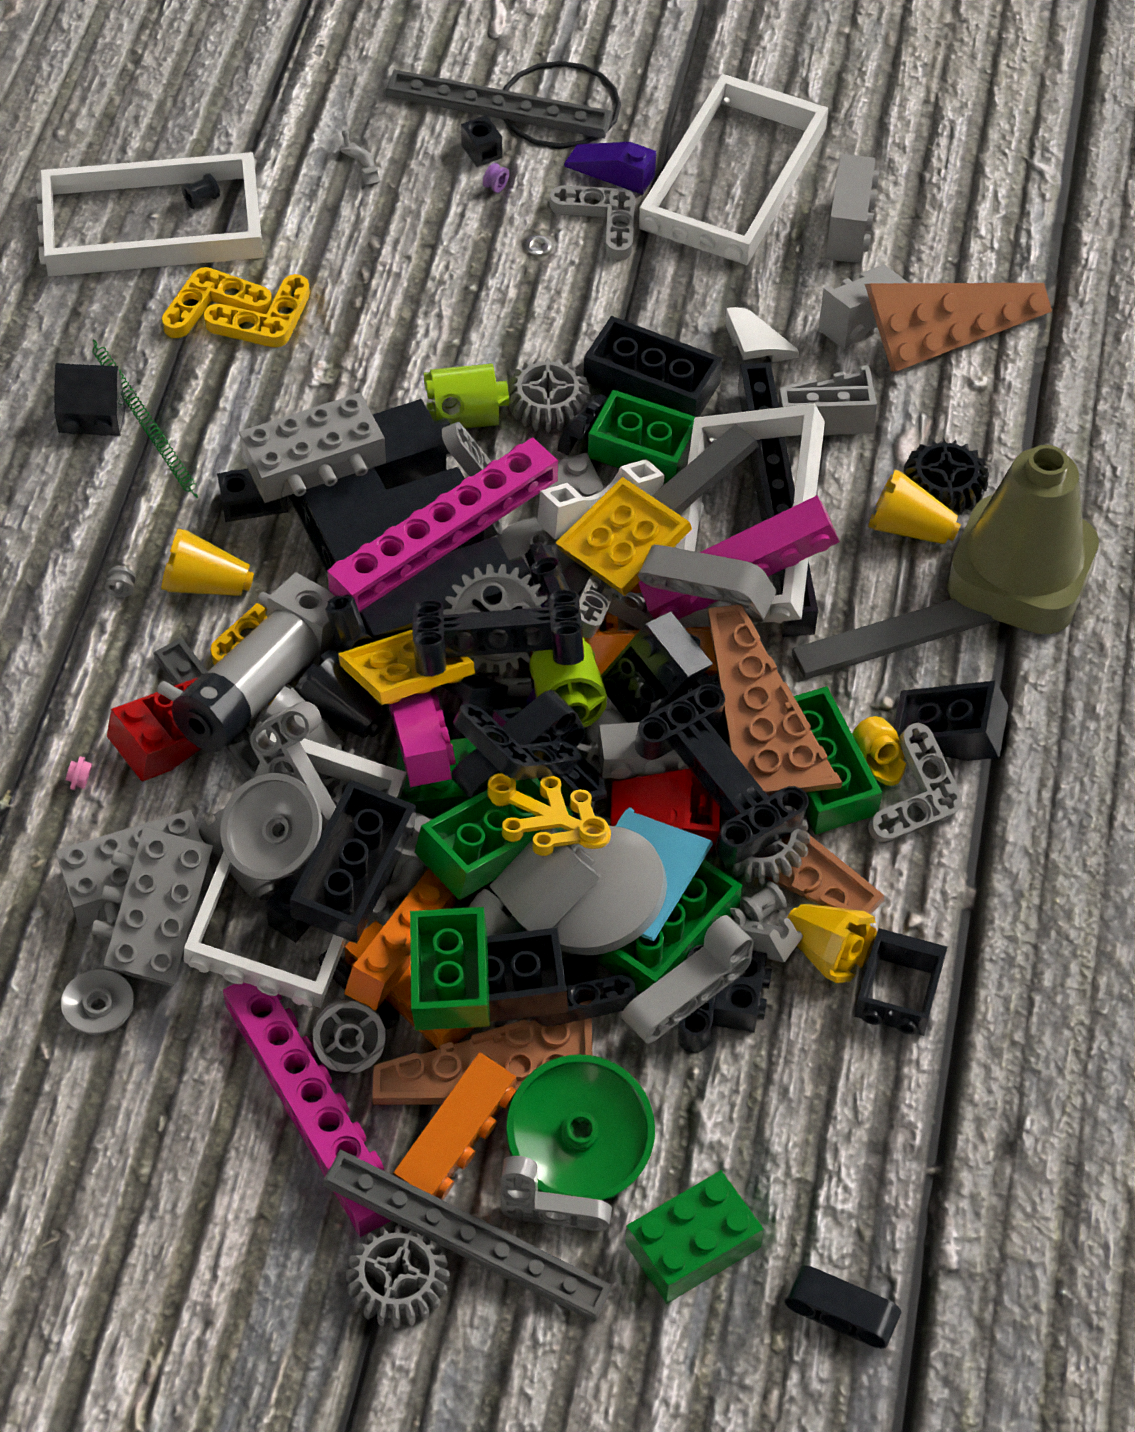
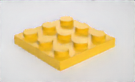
[555,477,692,596]
[338,629,475,705]

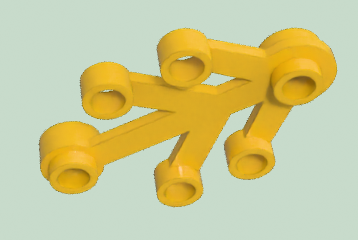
[487,773,611,856]

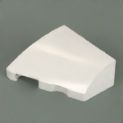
[725,307,799,363]

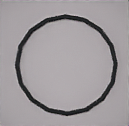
[503,61,621,149]

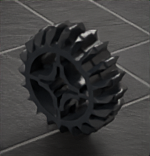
[903,438,989,515]

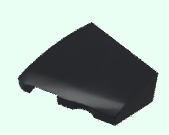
[557,394,607,455]

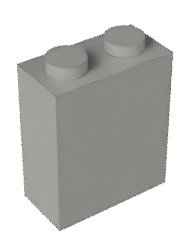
[489,828,600,931]

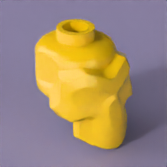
[852,716,906,786]

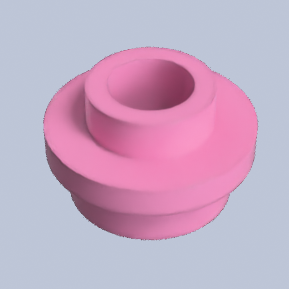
[66,756,92,790]

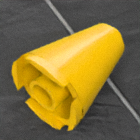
[868,469,961,544]
[161,528,255,596]

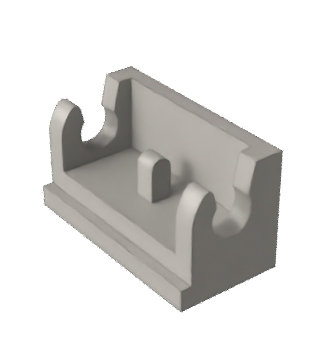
[730,908,803,962]

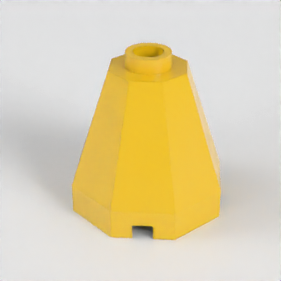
[787,904,877,983]

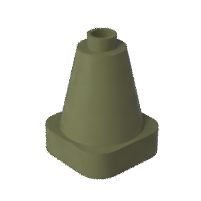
[947,445,1099,634]

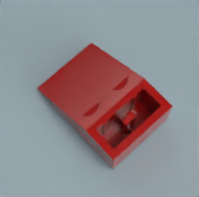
[107,678,201,782]
[610,769,720,853]

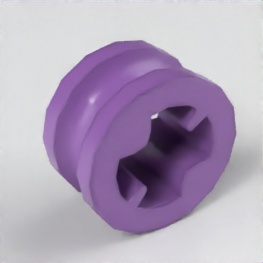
[483,163,509,193]

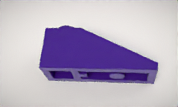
[564,142,656,195]

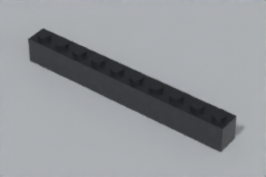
[738,362,818,637]

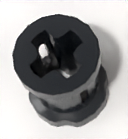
[181,173,220,209]

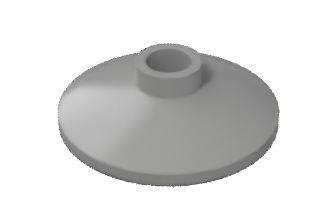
[61,969,134,1035]

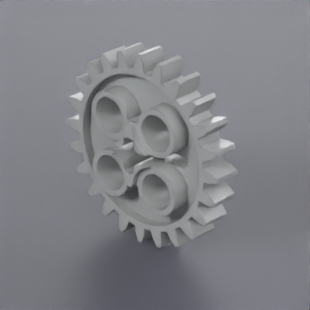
[444,564,547,673]

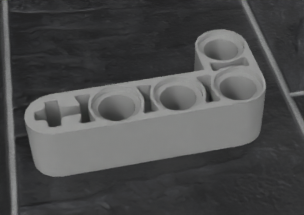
[638,545,776,623]
[250,701,336,838]
[621,915,753,1044]

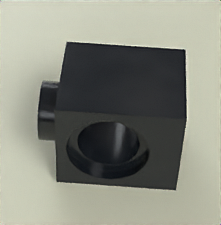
[461,115,503,167]

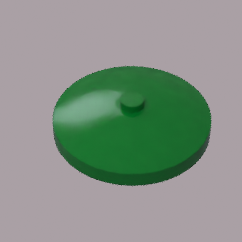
[506,1054,655,1201]

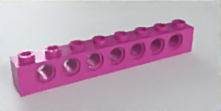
[327,437,558,612]
[222,982,392,1237]

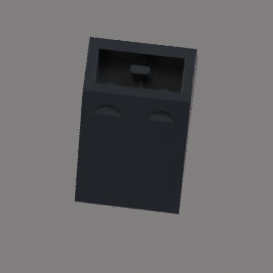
[601,612,713,723]

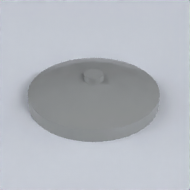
[553,826,667,955]

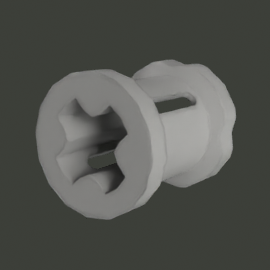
[740,881,787,923]

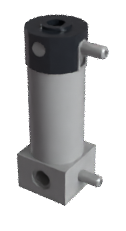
[157,572,341,752]

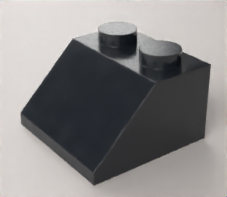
[54,363,126,436]

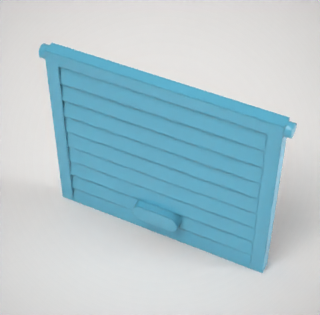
[616,807,713,941]

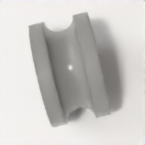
[105,567,136,597]

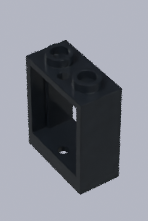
[854,928,948,1036]

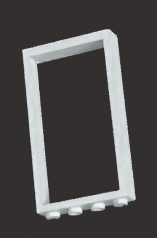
[639,74,828,265]
[36,152,264,277]
[676,403,825,627]
[184,733,406,1008]

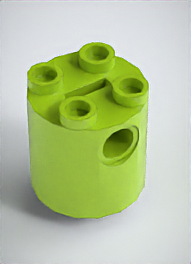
[423,363,509,428]
[529,637,607,727]

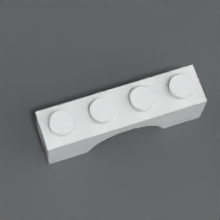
[537,459,665,539]

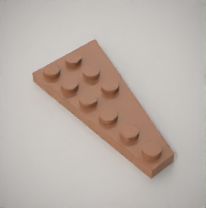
[865,283,1052,372]
[708,604,842,796]
[373,1000,593,1105]

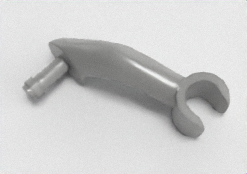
[339,129,380,186]

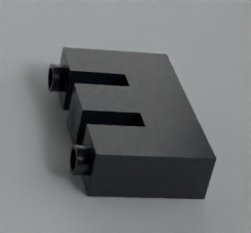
[288,399,534,641]

